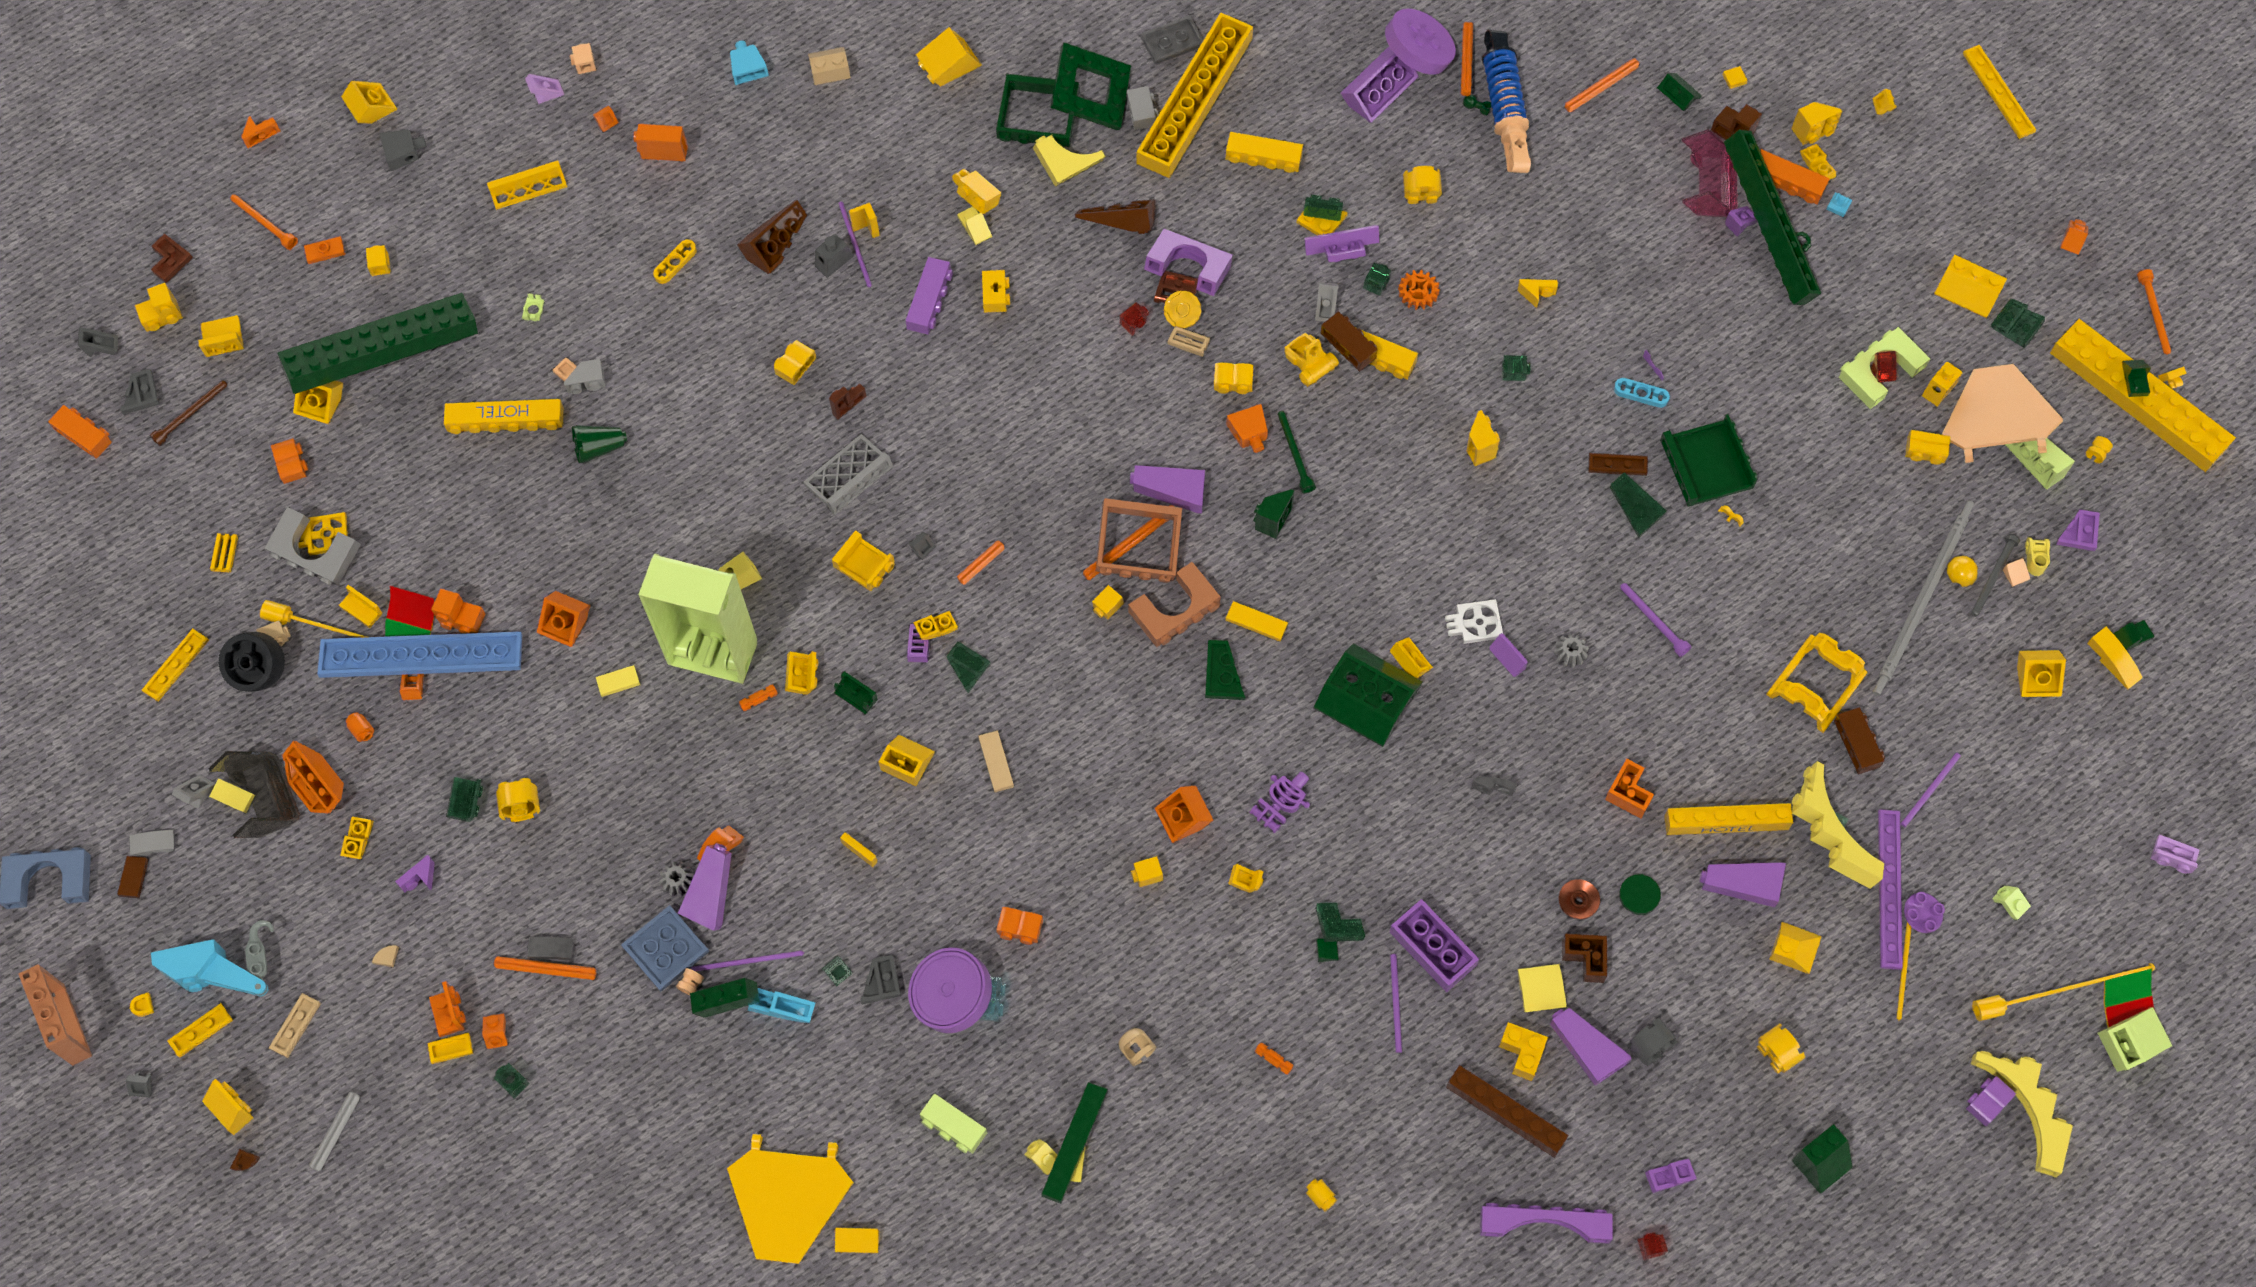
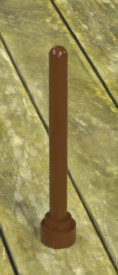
[149,380,227,446]

